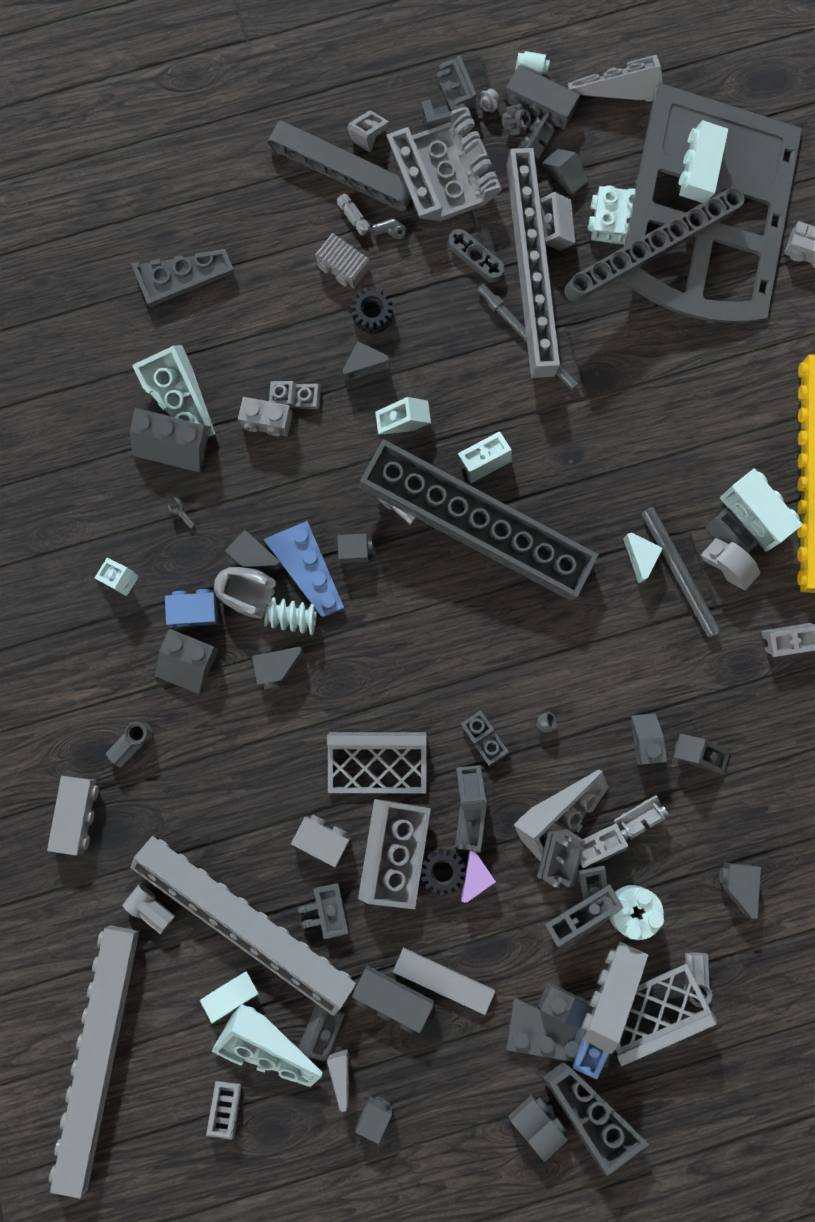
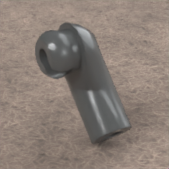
[373,219,407,239]

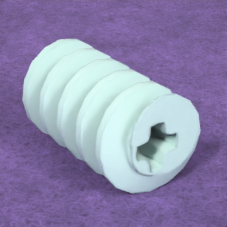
[264,597,317,635]

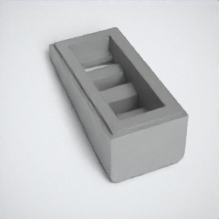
[327,1050,349,1112]
[206,1081,241,1140]

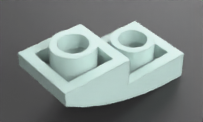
[200,972,258,1024]

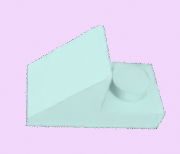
[95,558,138,596]

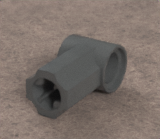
[106,722,153,768]

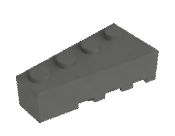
[543,1063,649,1176]

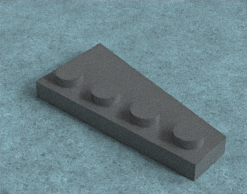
[506,997,610,1068]

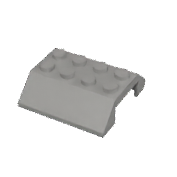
[387,107,502,221]

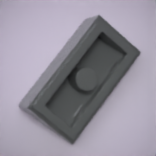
[705,508,759,553]
[298,1004,345,1062]

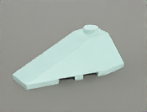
[132,345,215,437]
[212,1004,323,1087]

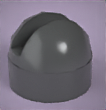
[536,711,557,733]

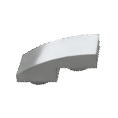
[269,381,321,409]

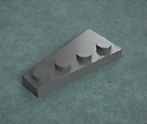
[131,249,235,307]

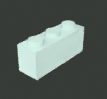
[679,120,728,203]

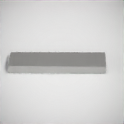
[393,947,495,1015]

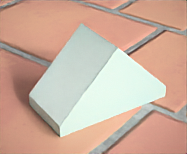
[623,533,662,583]

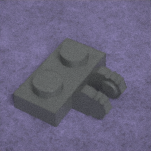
[298,882,349,939]

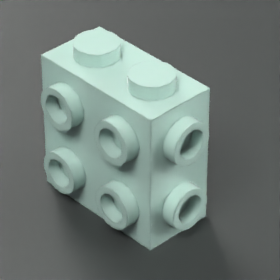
[588,186,635,244]

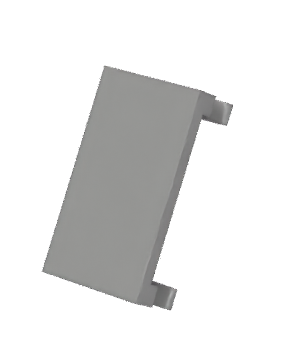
[762,623,815,657]
[579,823,628,870]

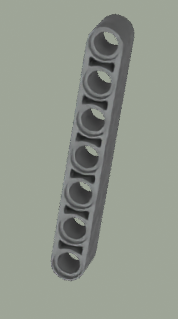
[267,121,412,211]

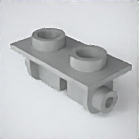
[614,795,668,840]

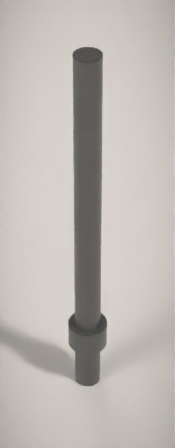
[477,284,578,391]

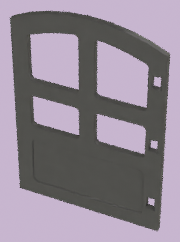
[619,83,802,323]

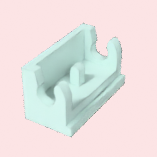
[458,431,512,483]

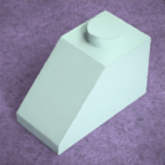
[376,397,431,435]

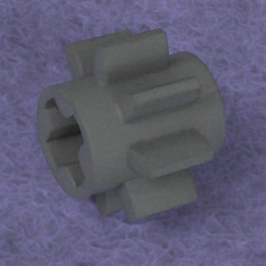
[502,104,530,135]

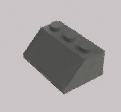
[130,408,211,473]

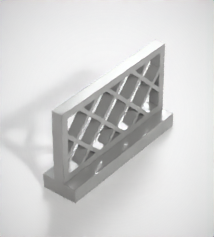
[327,732,426,793]
[616,963,717,1066]

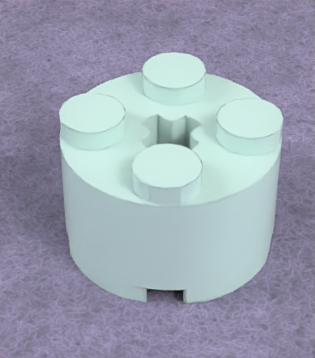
[610,885,664,940]

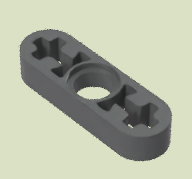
[448,229,504,283]

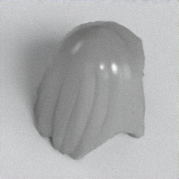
[214,567,276,618]

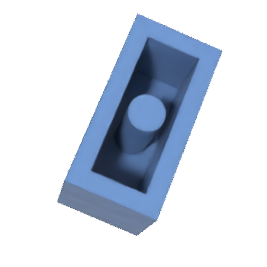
[165,589,219,628]

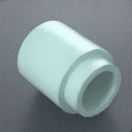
[516,51,550,76]

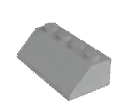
[358,799,431,909]

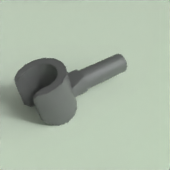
[168,497,195,529]

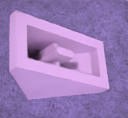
[461,850,496,903]

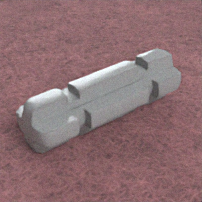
[337,194,370,236]

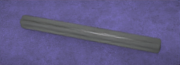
[642,507,720,637]

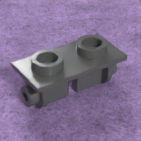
[518,113,555,162]

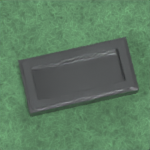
[456,765,487,810]

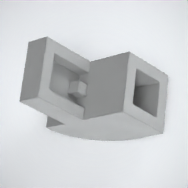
[701,538,761,590]

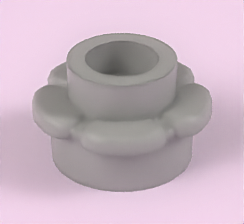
[480,89,500,112]

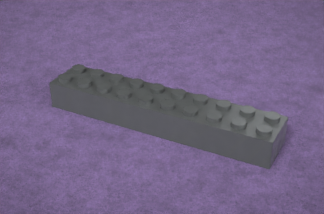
[359,439,599,601]

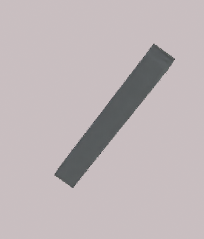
[564,188,744,303]

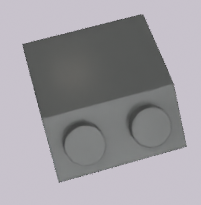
[155,629,219,694]

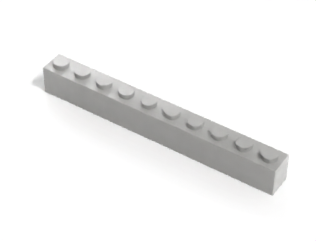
[506,148,560,378]
[130,836,356,1016]
[49,925,140,1198]

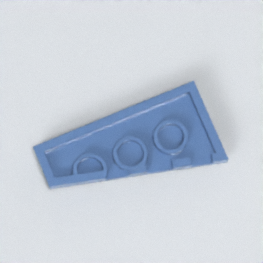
[263,521,344,618]

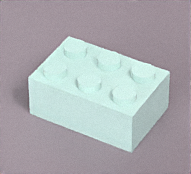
[720,468,803,552]

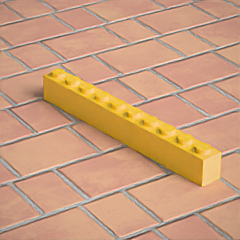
[797,355,815,593]

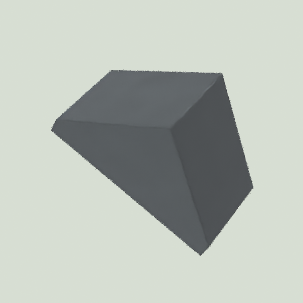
[541,149,589,197]
[343,342,389,382]

